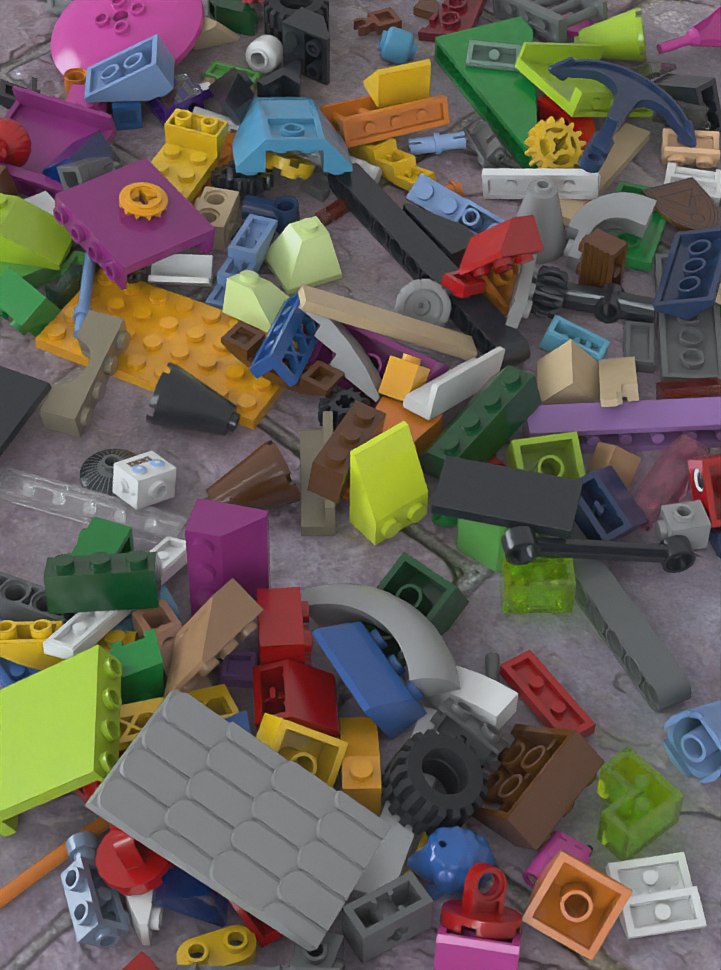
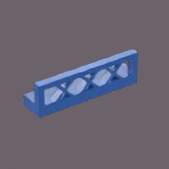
[249,292,321,387]

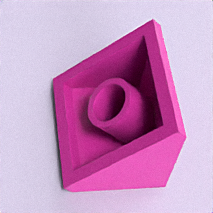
[434,923,522,970]

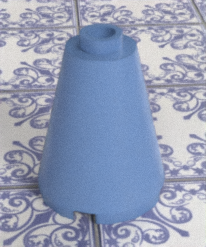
[663,700,721,783]

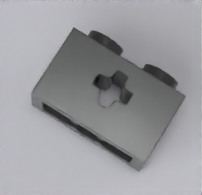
[342,871,433,964]

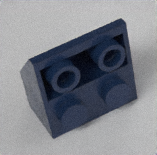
[575,465,649,541]

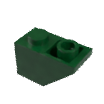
[207,0,258,36]

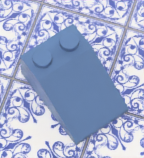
[84,34,175,103]

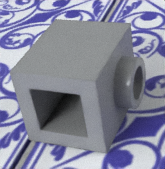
[654,500,711,550]

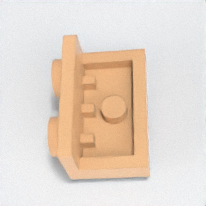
[661,128,721,169]

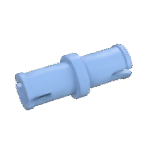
[408,131,466,155]

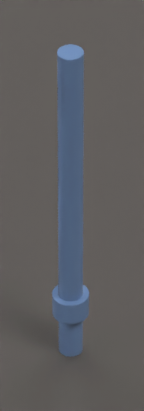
[73,251,96,339]

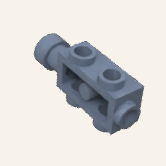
[60,831,131,949]

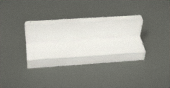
[482,168,601,199]
[402,346,505,420]

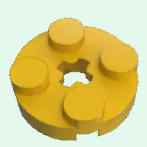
[265,151,315,180]

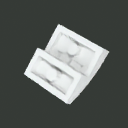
[605,852,707,939]

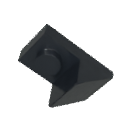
[257,59,301,97]

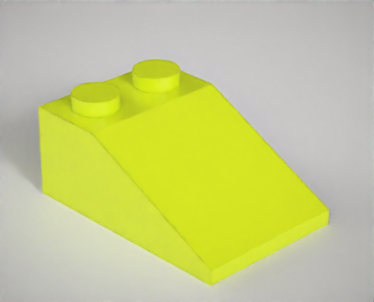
[349,421,428,546]

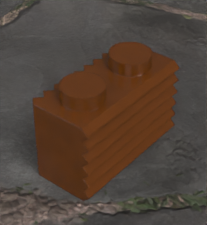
[576,228,629,288]

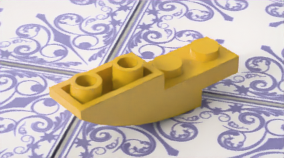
[0,619,138,671]

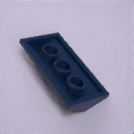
[653,227,721,320]

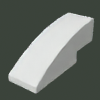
[406,666,518,730]

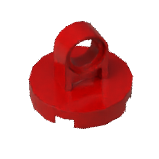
[95,823,175,896]
[440,862,522,939]

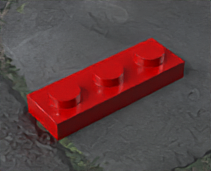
[500,650,596,738]

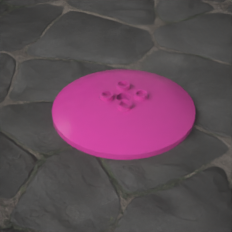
[51,0,204,75]

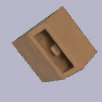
[164,578,263,699]

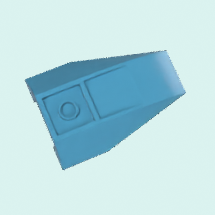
[232,97,353,175]

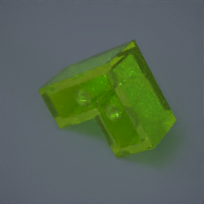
[596,746,685,861]

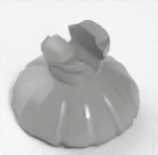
[394,279,452,327]

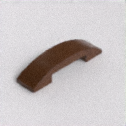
[221,321,345,396]

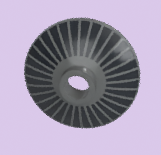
[80,448,137,499]

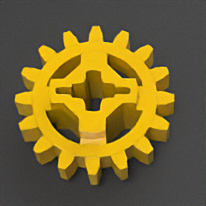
[524,116,586,169]

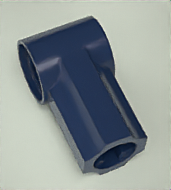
[241,195,300,234]

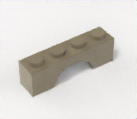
[39,310,130,438]

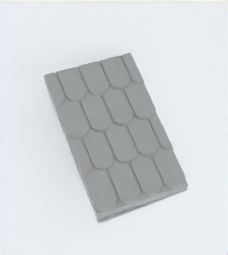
[84,689,392,951]

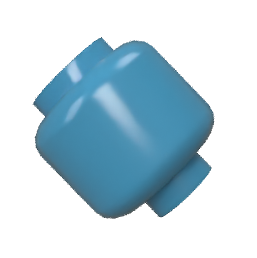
[377,27,418,65]

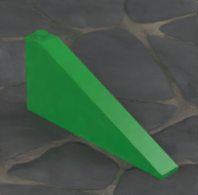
[434,16,538,169]

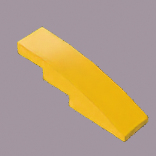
[348,138,436,191]

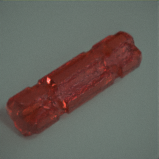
[314,196,350,227]

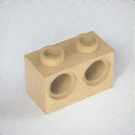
[194,186,240,251]

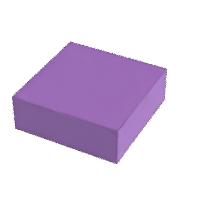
[219,650,259,688]

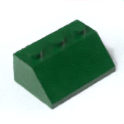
[43,550,163,614]

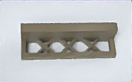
[300,411,335,536]

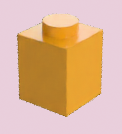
[378,353,431,402]

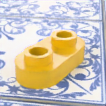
[176,925,257,966]

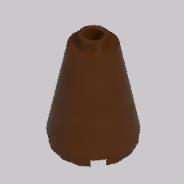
[203,440,301,510]

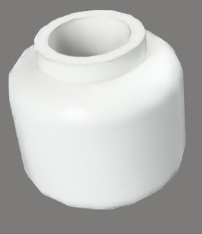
[245,35,283,74]

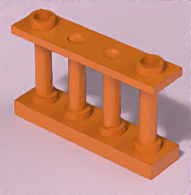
[319,94,450,148]

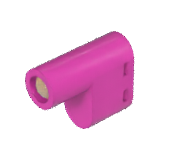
[522,831,593,888]

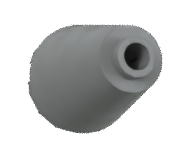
[516,179,567,264]

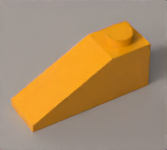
[339,717,381,815]

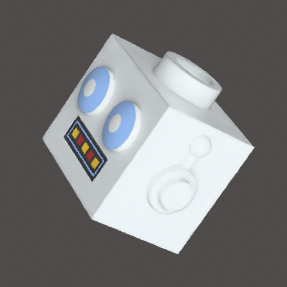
[112,451,177,510]

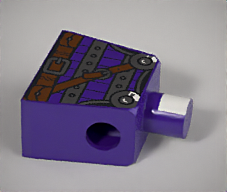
[145,73,214,127]

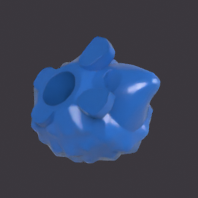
[407,826,496,901]

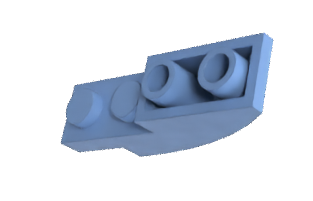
[406,173,505,235]

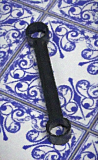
[501,526,696,573]

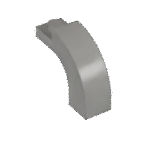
[564,192,657,271]

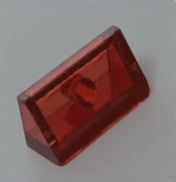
[656,377,721,400]

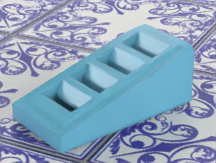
[539,314,610,362]

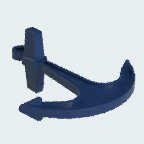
[548,57,697,173]

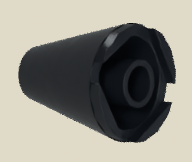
[146,362,241,436]

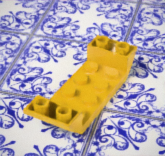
[151,108,229,203]

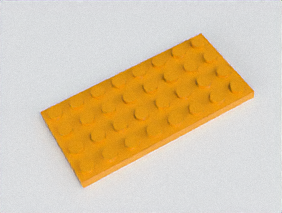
[35,267,314,430]

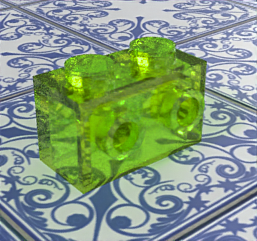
[499,558,576,614]

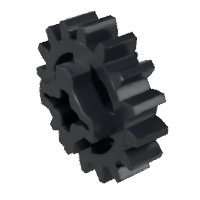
[211,160,274,196]

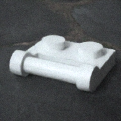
[664,162,721,207]

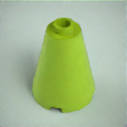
[574,8,647,62]

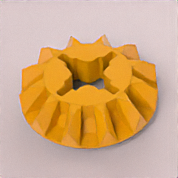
[119,182,168,221]

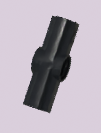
[562,282,656,324]

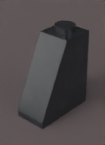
[653,73,721,133]

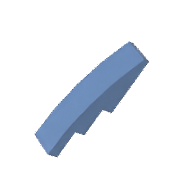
[205,214,278,310]

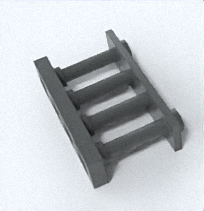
[492,0,608,43]

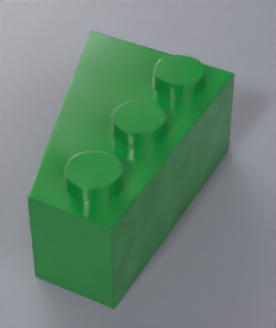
[108,628,163,705]

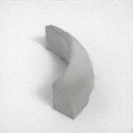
[301,583,461,697]

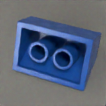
[312,621,427,740]

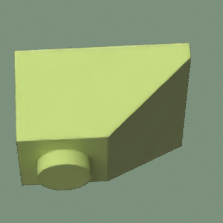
[263,216,342,295]
[222,270,290,333]

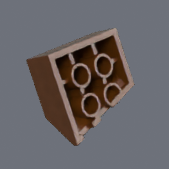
[472,724,605,851]

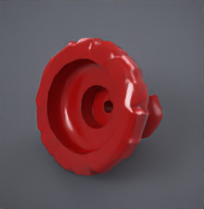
[0,118,32,167]

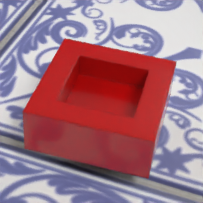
[441,270,486,298]

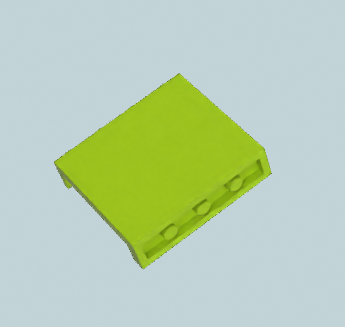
[514,42,654,117]
[0,645,123,837]

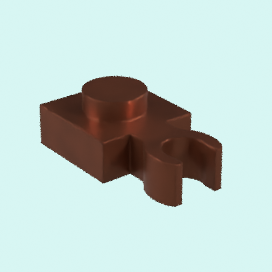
[353,7,402,36]

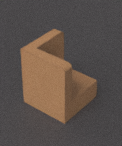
[585,442,641,489]

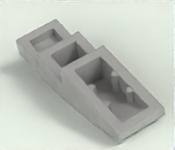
[298,304,391,403]

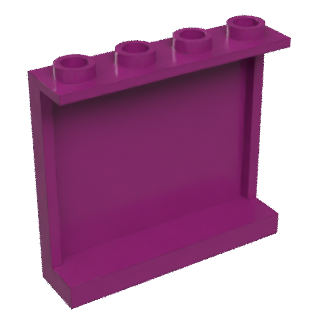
[0,86,117,200]
[53,158,215,290]

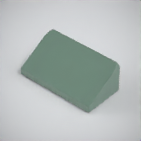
[466,40,523,72]

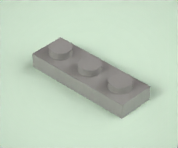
[505,254,539,329]

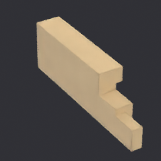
[598,356,639,407]

